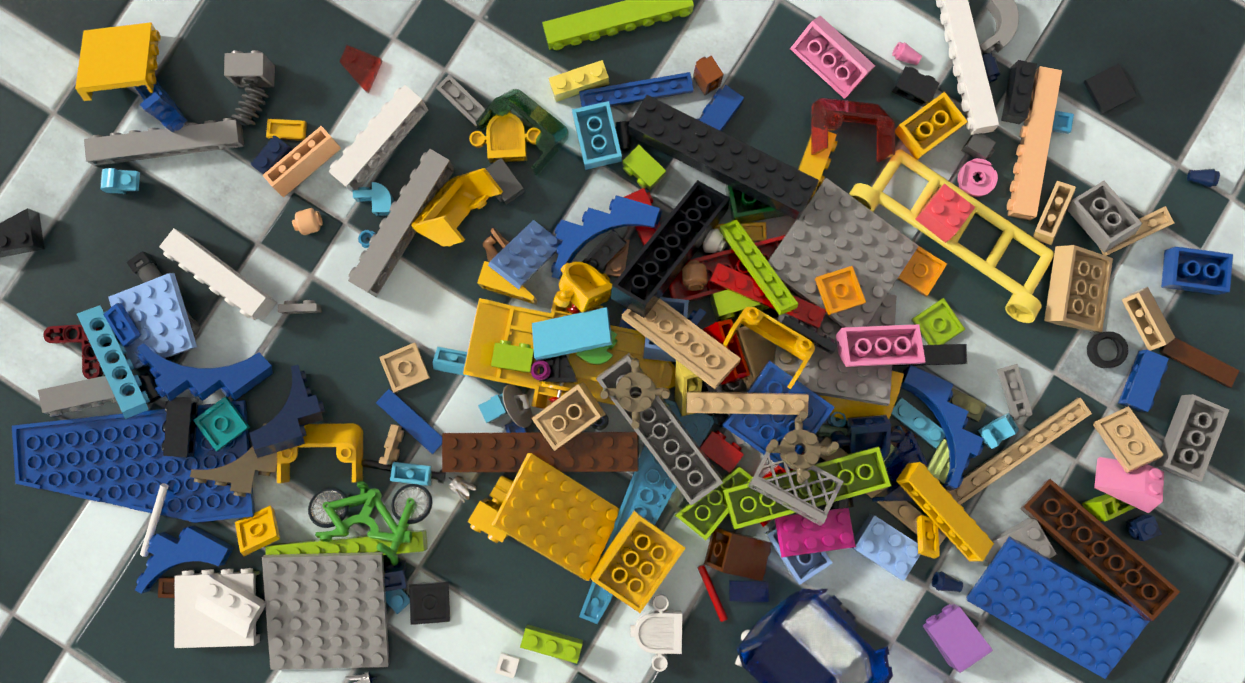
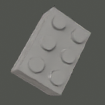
[1067,181,1142,253]

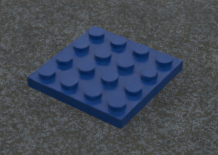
[723,360,835,469]

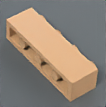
[263,126,341,198]

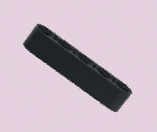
[892,344,968,366]

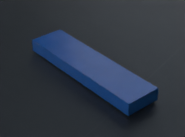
[376,389,442,454]

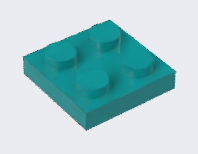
[193,397,250,451]

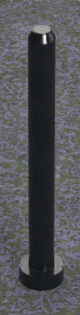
[361,459,446,484]

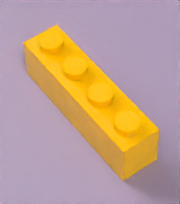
[798,127,838,201]

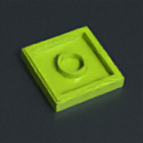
[911,298,965,345]

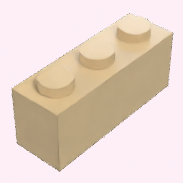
[1033,181,1076,245]
[1122,287,1175,351]

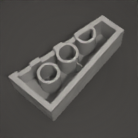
[38,375,129,417]

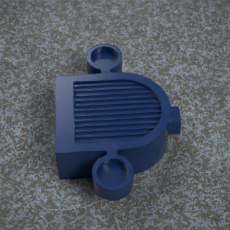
[830,415,905,461]

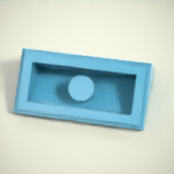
[433,346,468,376]
[390,462,431,486]

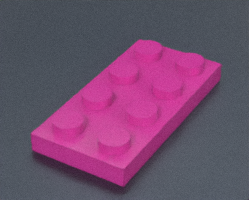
[775,508,856,558]

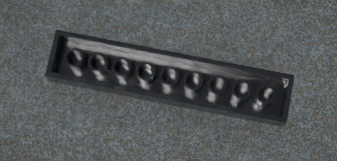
[628,95,819,220]

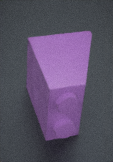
[922,604,993,673]

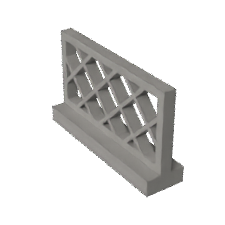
[748,451,844,526]

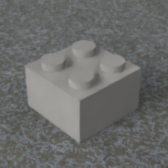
[224,50,275,87]

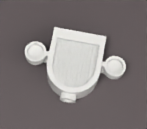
[630,594,682,672]

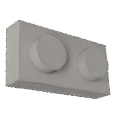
[278,300,321,314]

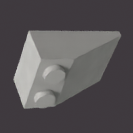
[985,518,1056,564]

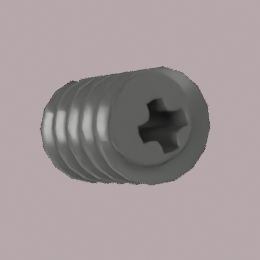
[231,83,269,126]

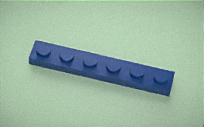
[579,72,694,107]

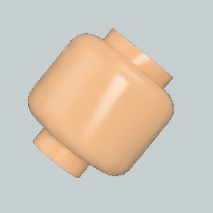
[292,208,323,235]

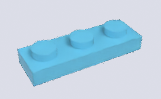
[891,397,945,448]

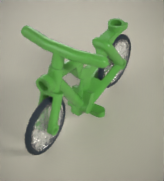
[308,481,433,566]

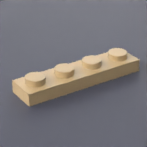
[1100,206,1174,256]

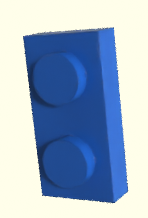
[103,303,141,347]

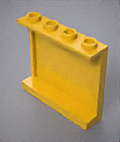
[75,22,161,101]

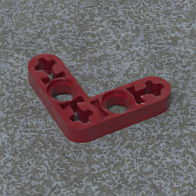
[43,325,104,379]

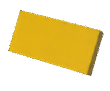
[266,119,307,141]

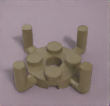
[600,358,670,429]
[766,411,839,484]

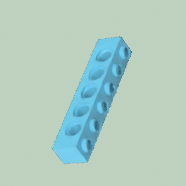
[77,305,150,419]

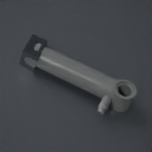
[127,251,200,336]

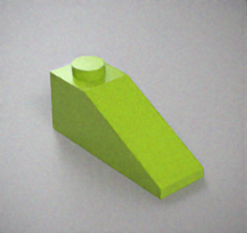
[1082,494,1136,521]

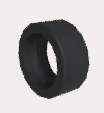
[1087,332,1128,368]

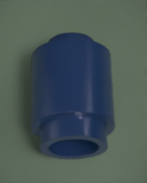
[982,53,1000,83]

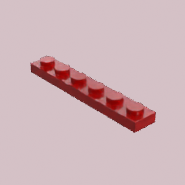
[710,263,826,329]

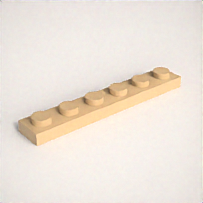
[686,392,809,415]

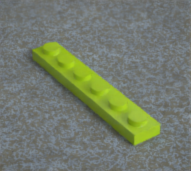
[719,219,798,315]

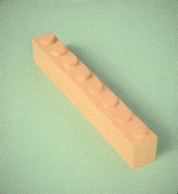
[1007,66,1062,220]

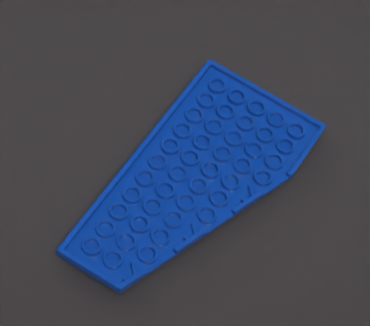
[12,400,255,523]

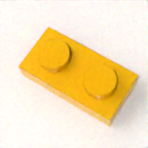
[917,515,940,559]

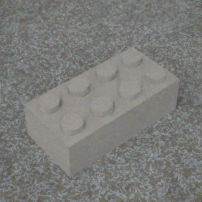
[1154,394,1229,482]

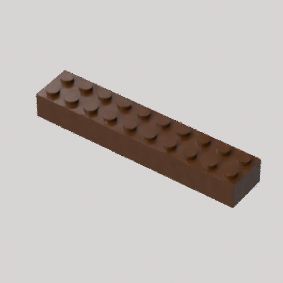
[442,432,639,472]

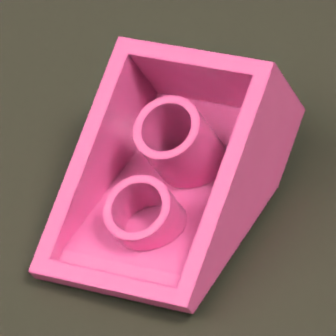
[1095,457,1164,513]

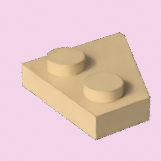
[379,424,404,465]

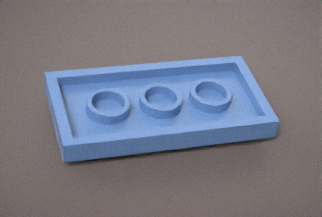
[488,220,562,290]

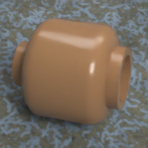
[682,260,708,291]

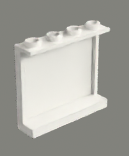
[174,568,260,648]

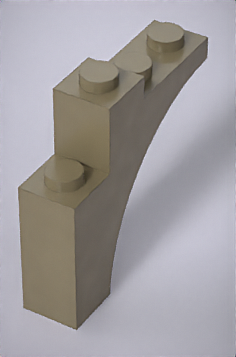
[190,423,277,497]

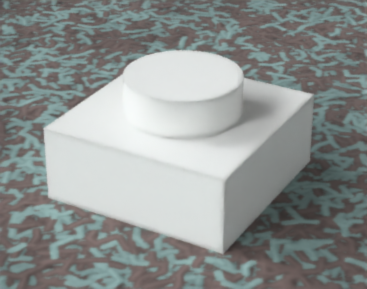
[495,652,520,679]

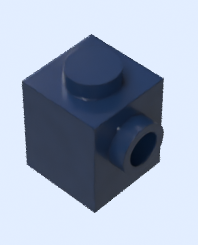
[1126,514,1162,541]

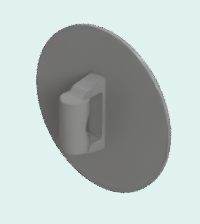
[503,384,532,428]

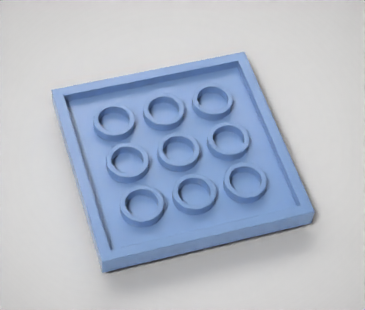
[108,273,197,370]

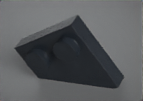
[539,355,578,383]

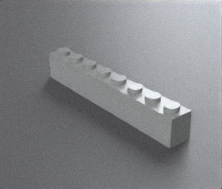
[84,118,244,166]

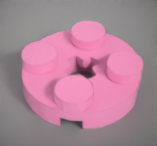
[958,158,998,197]

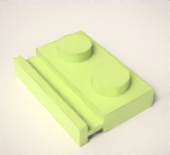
[927,439,950,484]

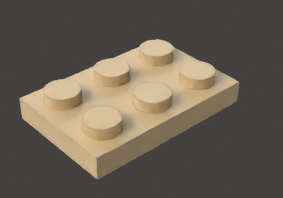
[1093,406,1164,473]

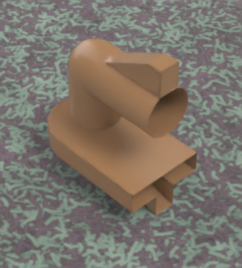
[483,228,510,262]

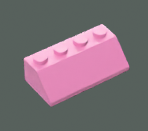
[790,16,875,99]
[836,324,925,367]

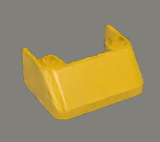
[411,168,503,247]
[723,307,815,389]
[277,423,363,483]

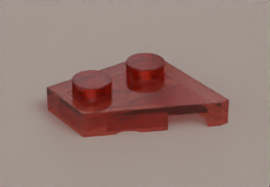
[339,45,383,93]

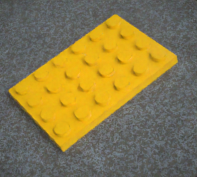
[491,453,620,581]

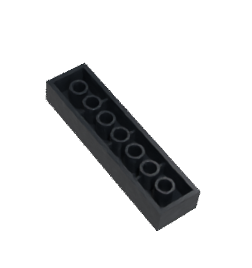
[611,180,730,318]

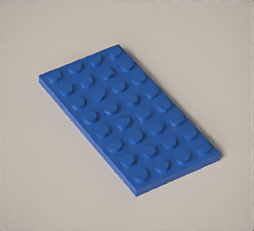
[966,536,1150,679]

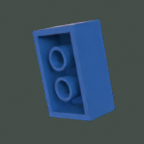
[1161,246,1233,295]

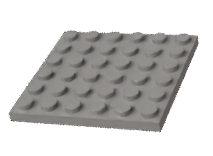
[768,178,918,328]
[774,287,897,406]
[262,552,390,670]

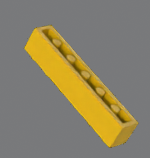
[896,462,994,561]

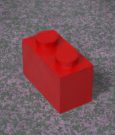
[700,430,744,473]

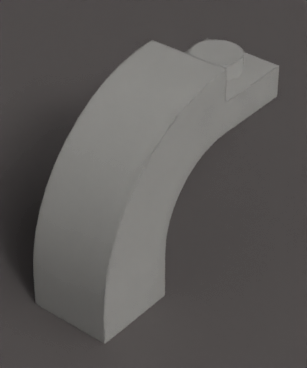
[979,0,1019,54]

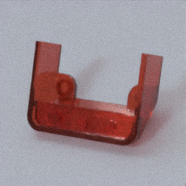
[811,98,895,162]

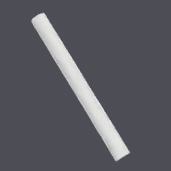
[140,484,169,557]

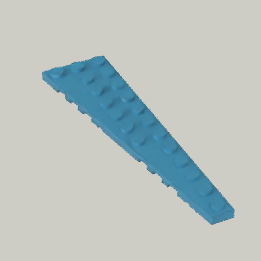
[579,398,714,624]

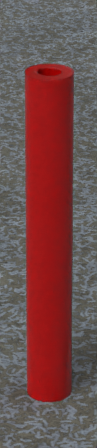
[697,564,728,622]

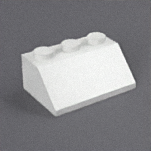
[195,573,266,638]

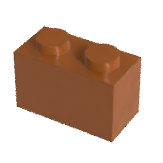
[693,55,724,96]

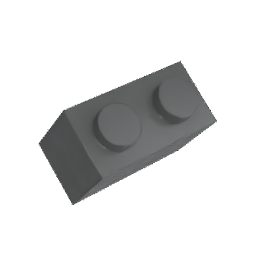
[486,158,525,205]

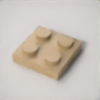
[379,343,430,393]

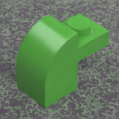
[576,330,618,365]

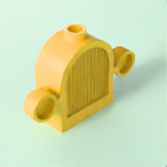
[469,110,542,163]
[554,262,612,313]

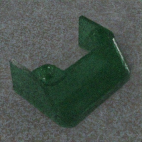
[475,89,569,176]

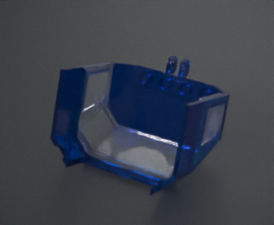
[736,589,893,683]

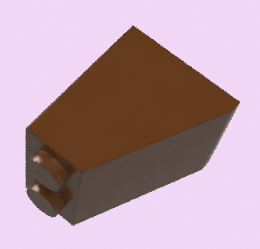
[704,527,772,581]

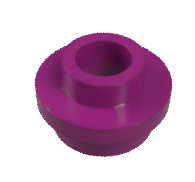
[531,360,551,380]

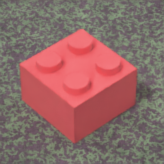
[915,183,975,243]

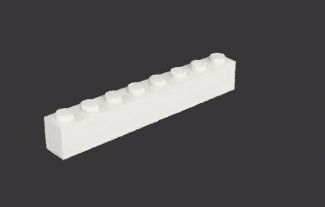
[936,0,999,135]

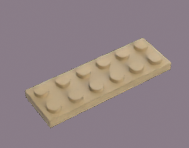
[622,299,741,389]

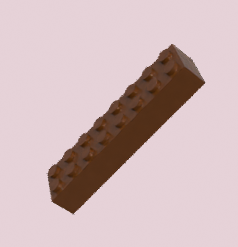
[1020,479,1180,621]

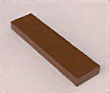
[1159,338,1239,388]

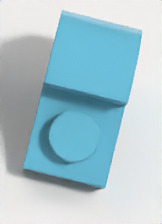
[100,168,140,194]
[353,182,394,216]
[478,393,507,423]
[978,413,1019,449]

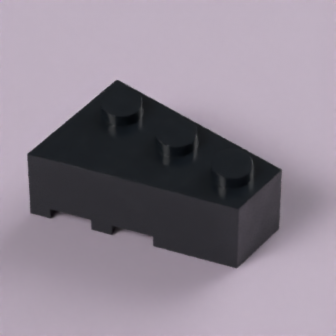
[0,208,45,258]

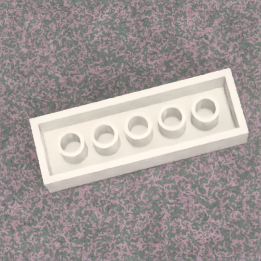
[329,85,428,193]
[159,228,277,320]

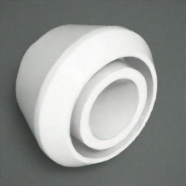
[703,229,727,254]

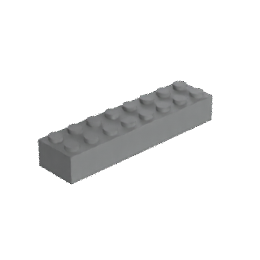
[348,149,455,297]
[596,353,723,505]

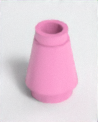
[892,42,922,66]

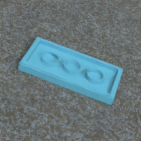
[532,307,612,361]

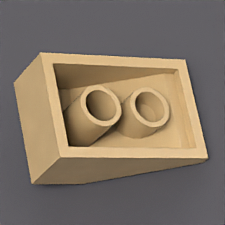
[531,383,606,451]

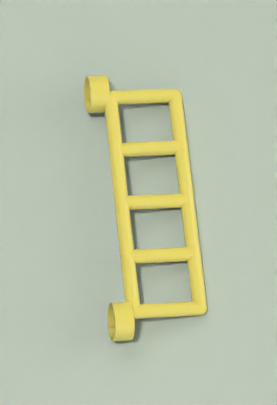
[849,149,1054,323]

